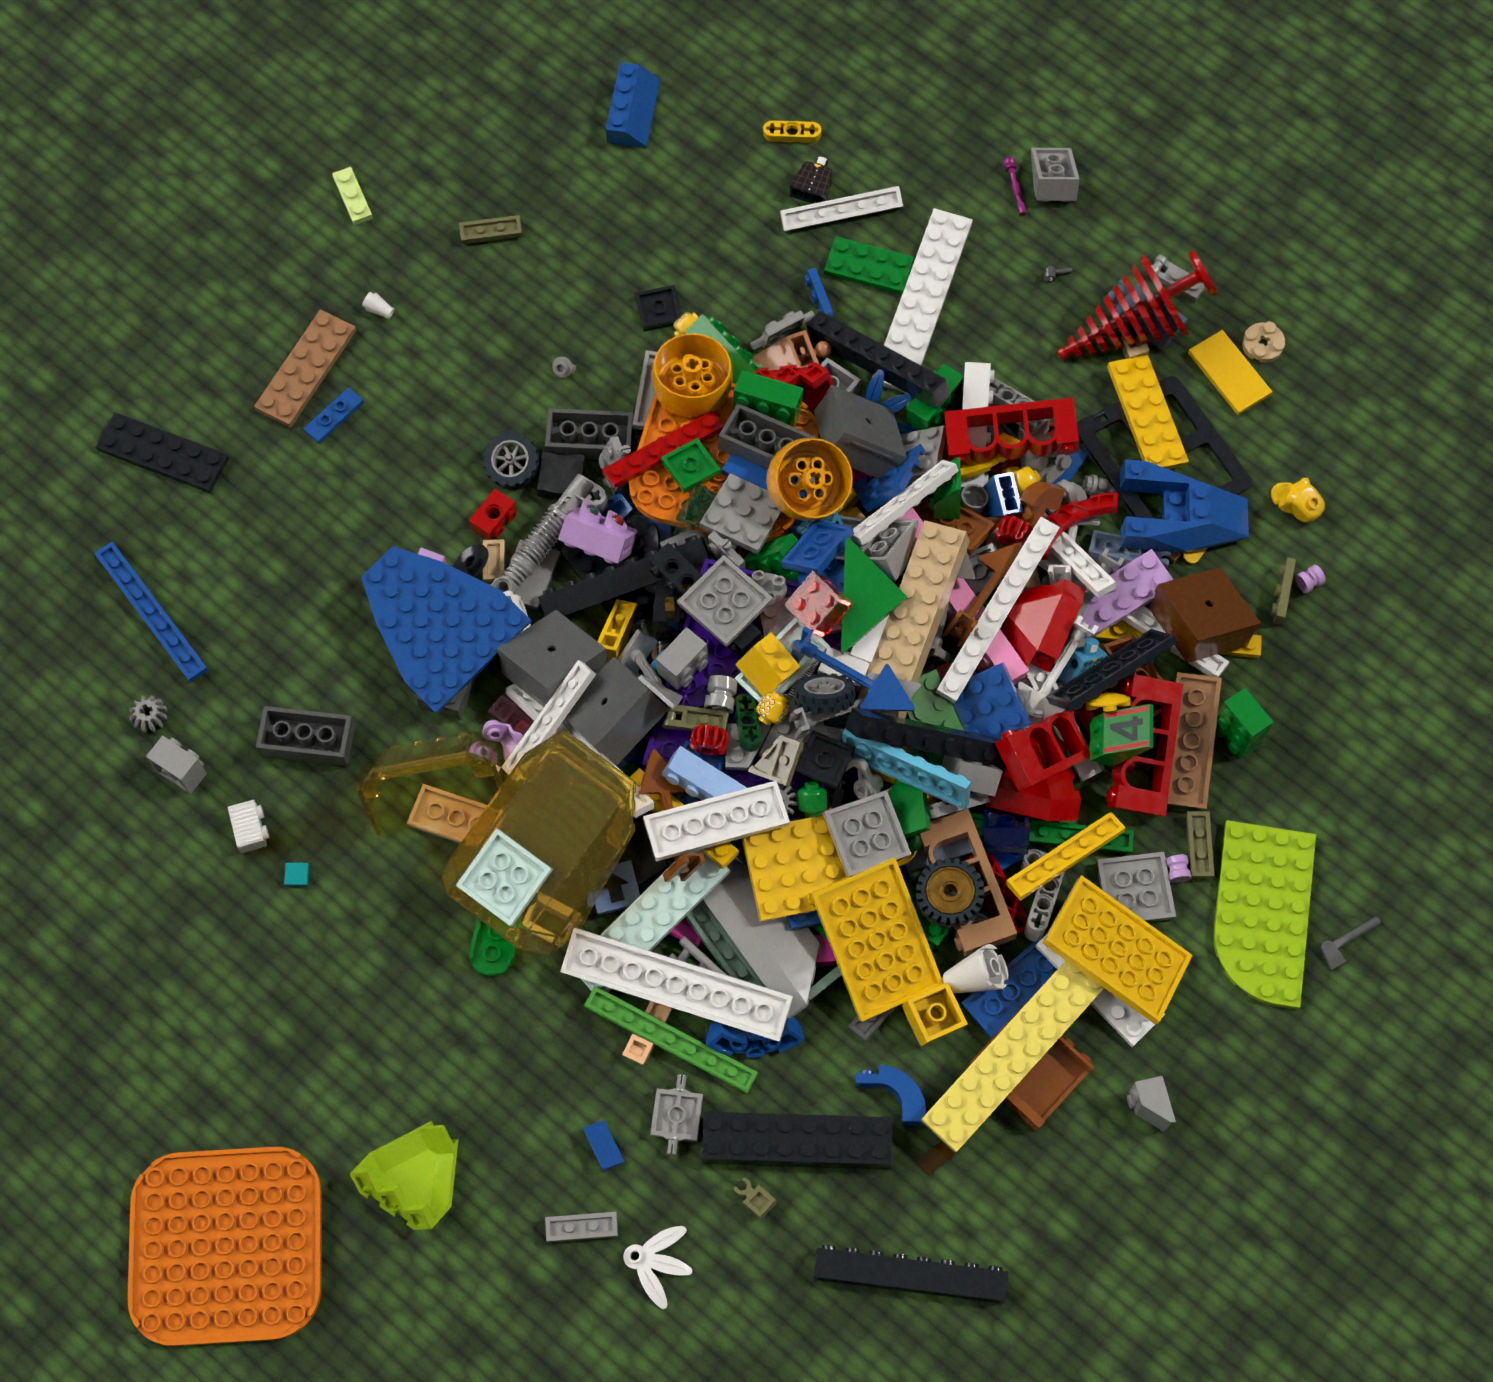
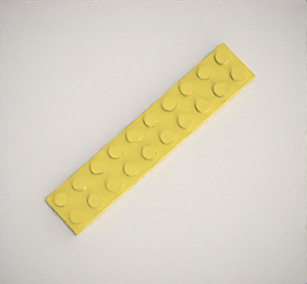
[921,961,1104,1153]

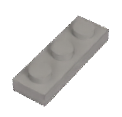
[545,1212,618,1243]

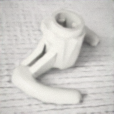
[845,758,883,799]

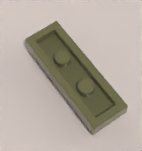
[459,215,523,244]
[1271,557,1296,626]
[1186,811,1214,879]

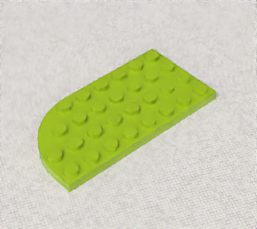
[1213,820,1316,1010]

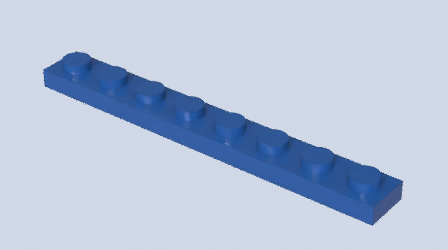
[94,542,208,683]

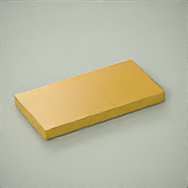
[1188,330,1272,415]

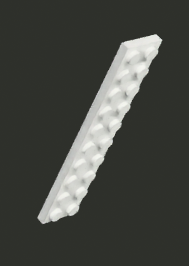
[872,208,973,394]
[560,928,794,1041]

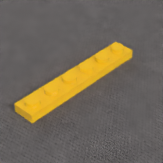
[629,768,739,869]
[1006,812,1126,901]

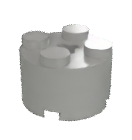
[1020,433,1072,483]

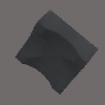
[537,451,586,498]

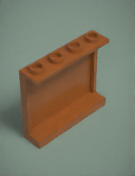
[967,1003,1094,1131]

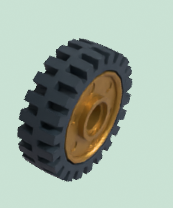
[916,858,984,928]

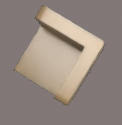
[1120,336,1149,359]

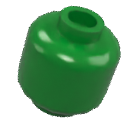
[797,782,827,817]

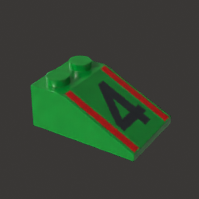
[1089,704,1153,767]

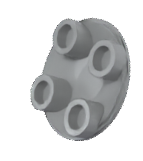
[751,570,787,607]

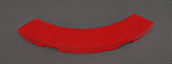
[1041,492,1118,560]

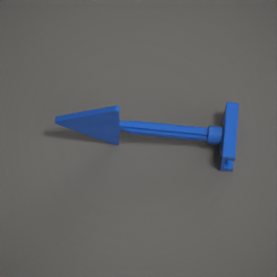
[791,627,915,712]

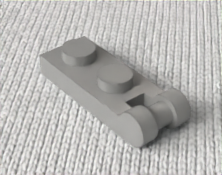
[1151,255,1205,302]

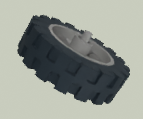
[482,431,541,490]
[794,673,856,714]

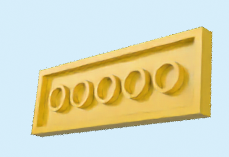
[1107,355,1189,469]

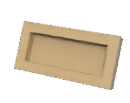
[483,539,505,583]

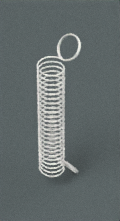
[782,632,826,700]

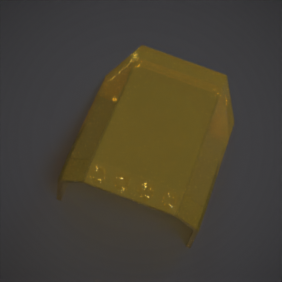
[442,729,636,955]
[356,733,509,836]

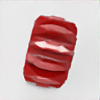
[995,516,1033,546]
[690,724,729,757]

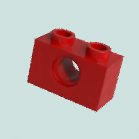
[469,489,517,540]

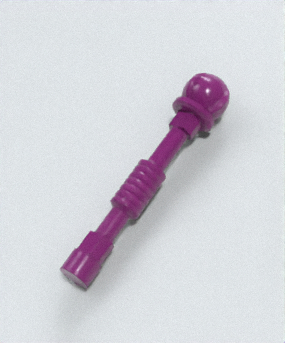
[1003,156,1027,216]

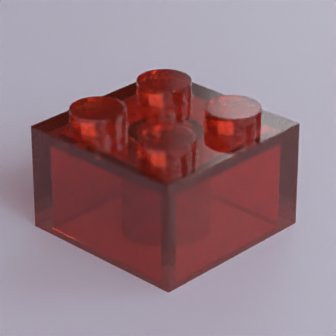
[784,571,853,638]

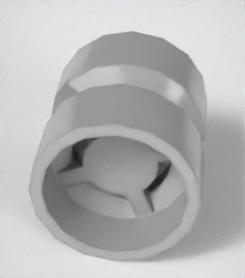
[960,484,988,515]
[704,675,738,714]

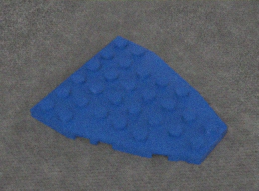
[361,546,532,714]

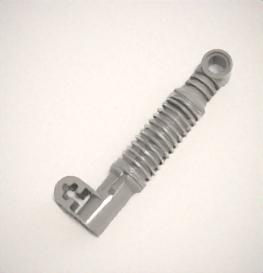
[491,474,609,595]

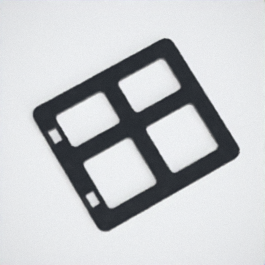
[1077,376,1252,519]

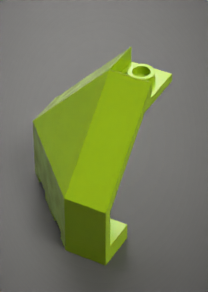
[350,1121,459,1230]

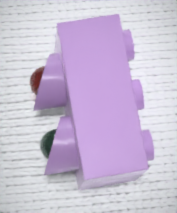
[558,500,638,564]

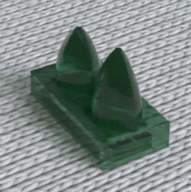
[676,484,717,530]

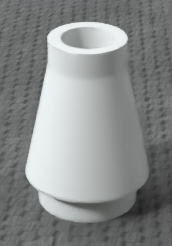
[362,292,395,319]

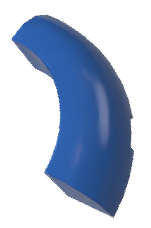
[706,1017,805,1058]

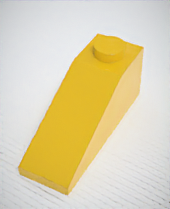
[597,599,637,664]

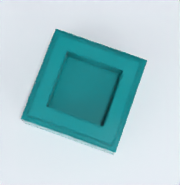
[284,863,309,887]

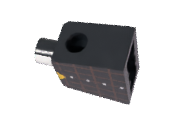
[790,157,832,204]

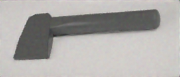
[1320,916,1381,970]

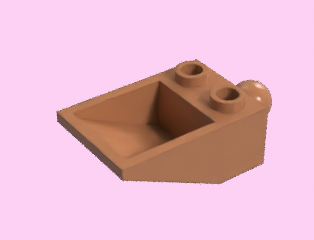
[752,330,832,371]

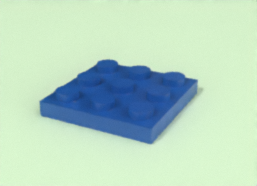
[951,662,1032,738]

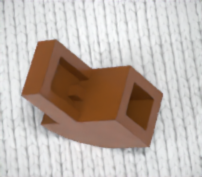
[1020,481,1065,528]

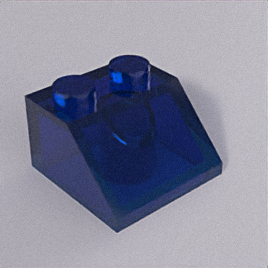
[982,807,1030,856]

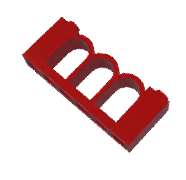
[944,397,1079,467]
[1106,674,1183,817]
[995,692,1109,792]

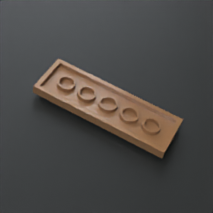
[254,309,357,428]
[1167,672,1222,810]

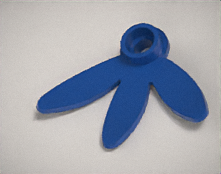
[865,370,917,434]

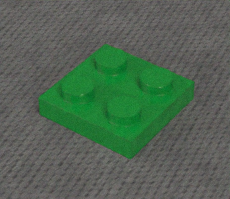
[661,438,721,493]

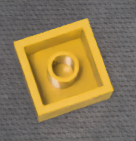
[901,982,967,1047]

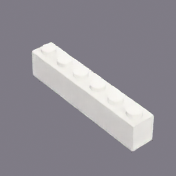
[961,362,994,492]

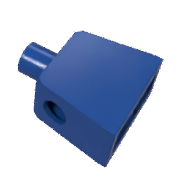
[983,472,1023,517]

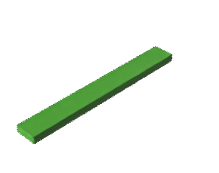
[584,986,758,1094]

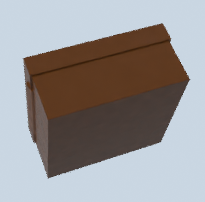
[1149,567,1261,663]

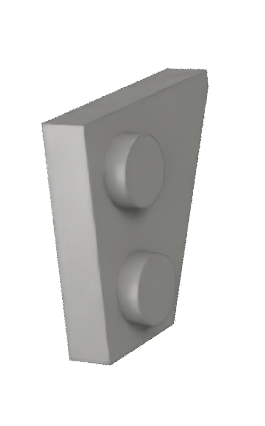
[725,724,771,770]

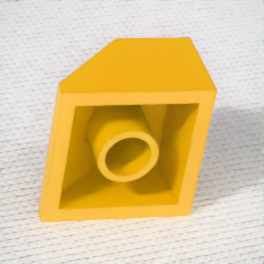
[735,632,801,697]

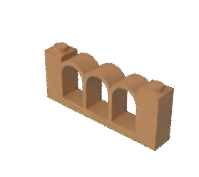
[918,808,1017,957]

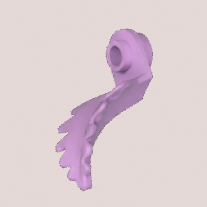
[482,720,551,773]

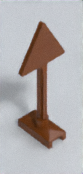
[942,542,1023,648]
[639,749,705,882]

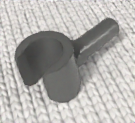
[1044,266,1072,282]

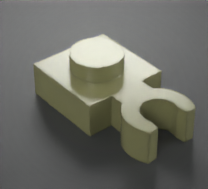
[734,1178,777,1220]

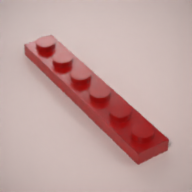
[602,411,724,489]

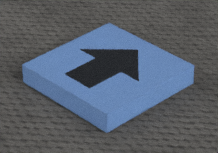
[588,860,640,916]

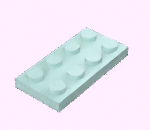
[735,615,830,703]

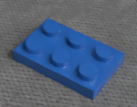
[781,520,854,576]

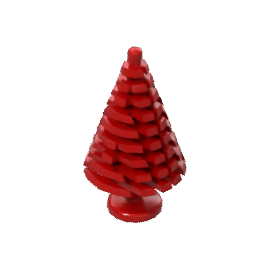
[1057,250,1218,360]

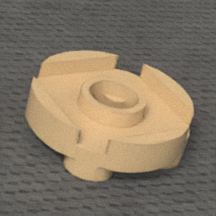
[1242,321,1285,363]

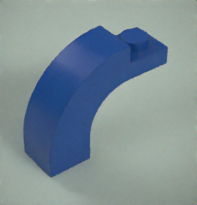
[855,1065,926,1126]

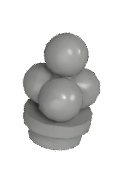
[1082,475,1116,496]

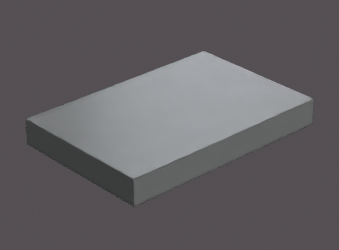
[501,539,561,611]

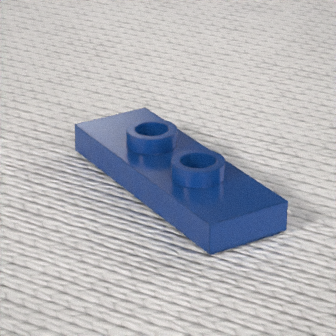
[303,387,364,444]

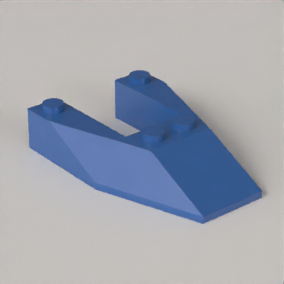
[1120,459,1249,553]

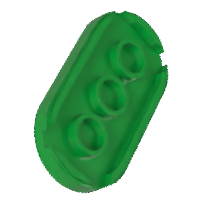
[469,905,526,977]

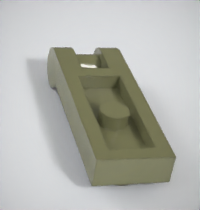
[663,705,729,731]

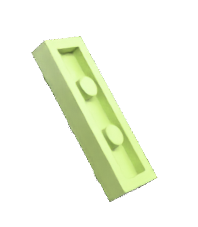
[332,167,373,226]

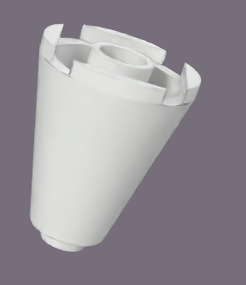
[942,944,1008,994]

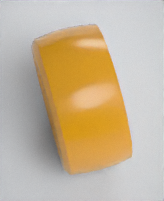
[652,333,733,418]
[766,438,853,521]

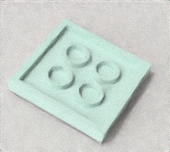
[456,828,553,927]

